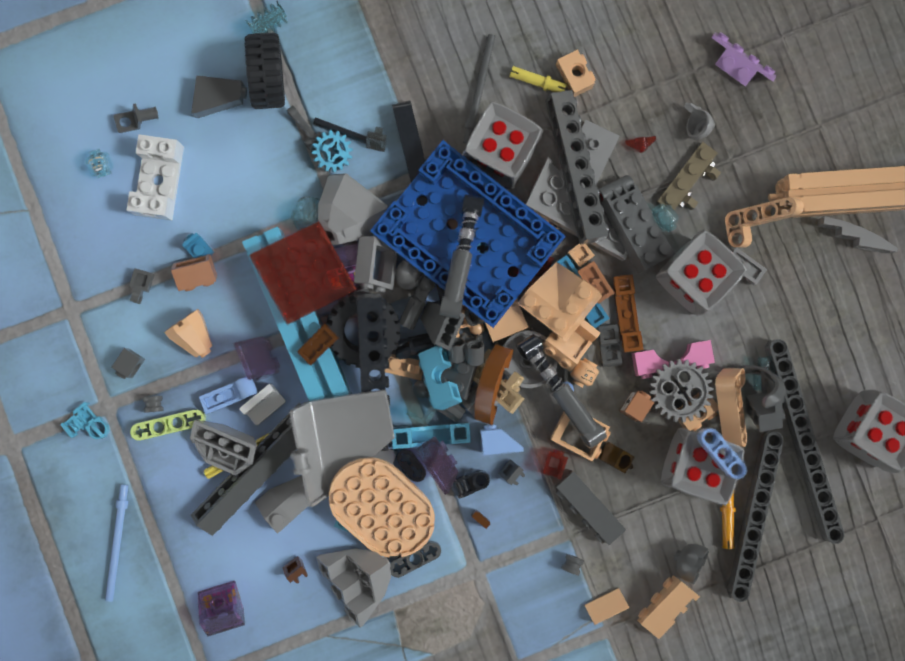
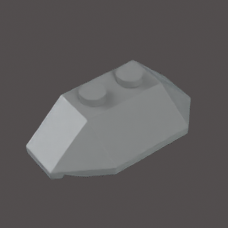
[190,420,257,475]

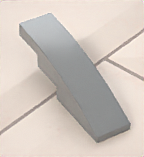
[817,216,898,254]

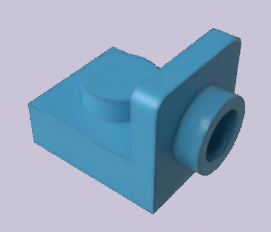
[182,233,215,258]

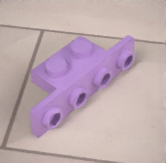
[711,32,776,86]

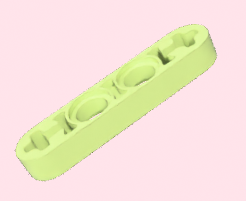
[130,410,206,441]

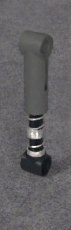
[439,194,484,319]
[516,334,607,449]

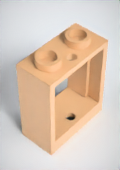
[550,412,611,462]

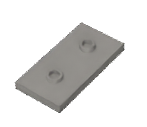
[561,120,620,188]

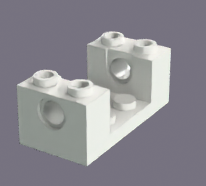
[126,134,184,221]

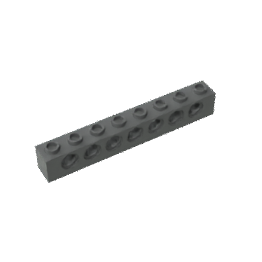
[545,90,608,245]

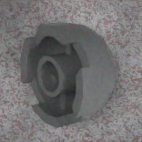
[673,544,709,584]

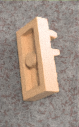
[385,354,423,380]

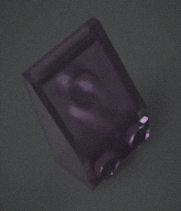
[233,336,280,381]

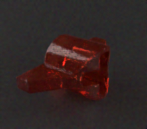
[625,136,656,153]

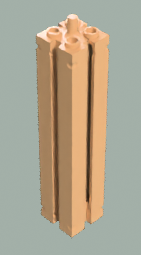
[768,166,905,218]

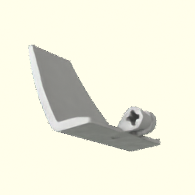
[290,390,395,507]

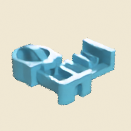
[60,402,110,439]

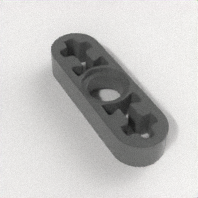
[390,541,441,578]

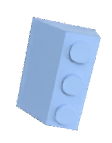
[479,424,524,455]

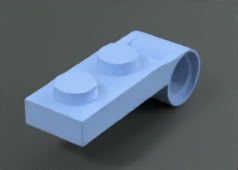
[199,375,258,415]

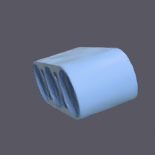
[697,428,747,479]

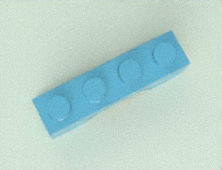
[392,423,471,449]

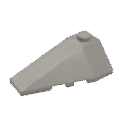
[255,475,308,534]

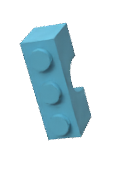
[418,345,462,410]

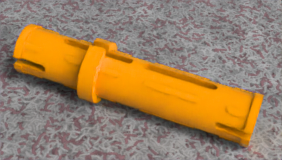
[720,492,736,549]

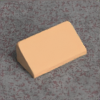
[585,588,629,625]

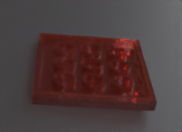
[249,221,357,326]

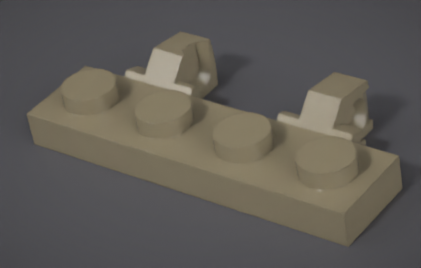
[656,142,721,214]

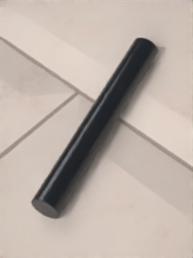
[313,117,369,144]

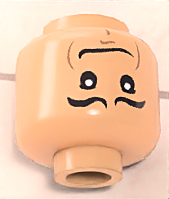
[570,358,599,388]

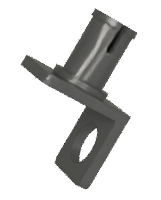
[114,103,159,133]

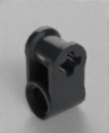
[452,470,490,499]

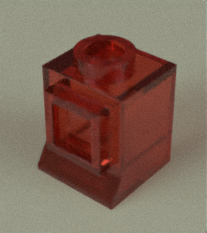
[541,449,568,480]

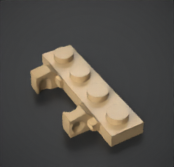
[473,349,525,414]

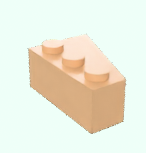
[637,575,700,639]

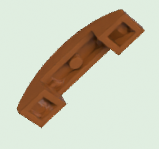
[613,274,644,353]
[474,345,514,425]

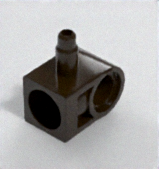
[598,441,635,474]

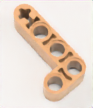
[725,197,804,248]
[715,368,747,447]

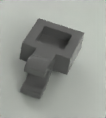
[129,268,155,304]

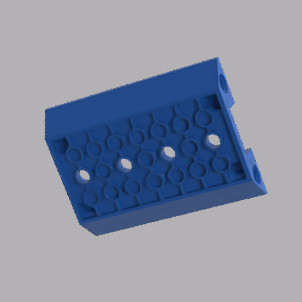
[370,140,566,328]

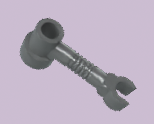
[287,105,326,152]

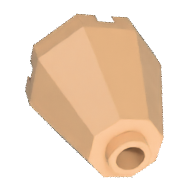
[164,309,213,358]

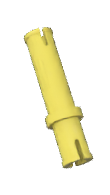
[510,66,567,92]

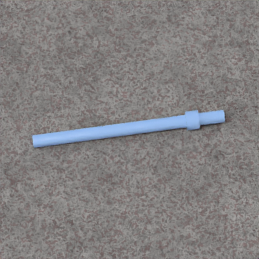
[105,484,129,602]

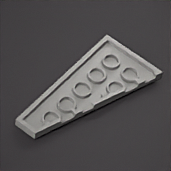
[525,157,628,261]

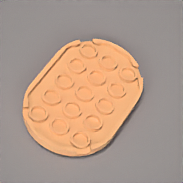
[329,458,435,558]

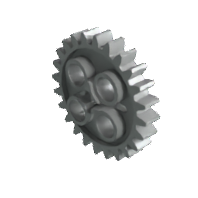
[649,359,714,423]

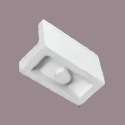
[239,384,286,425]

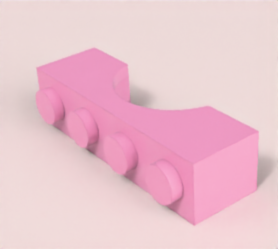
[632,340,715,379]

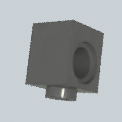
[112,348,145,379]

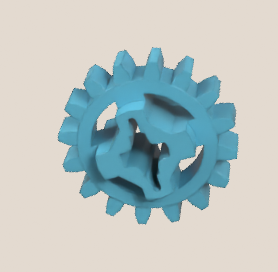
[311,130,353,172]

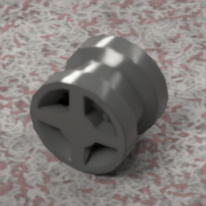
[143,396,164,413]
[561,553,584,576]

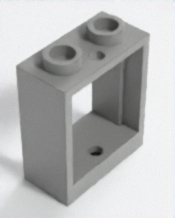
[354,237,398,293]

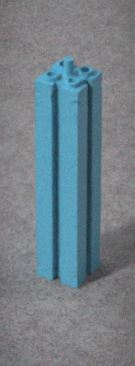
[242,227,352,401]

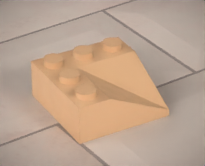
[517,262,602,342]

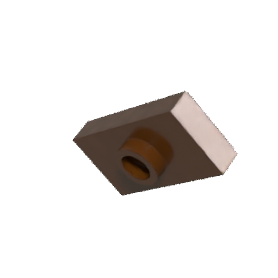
[297,324,339,366]

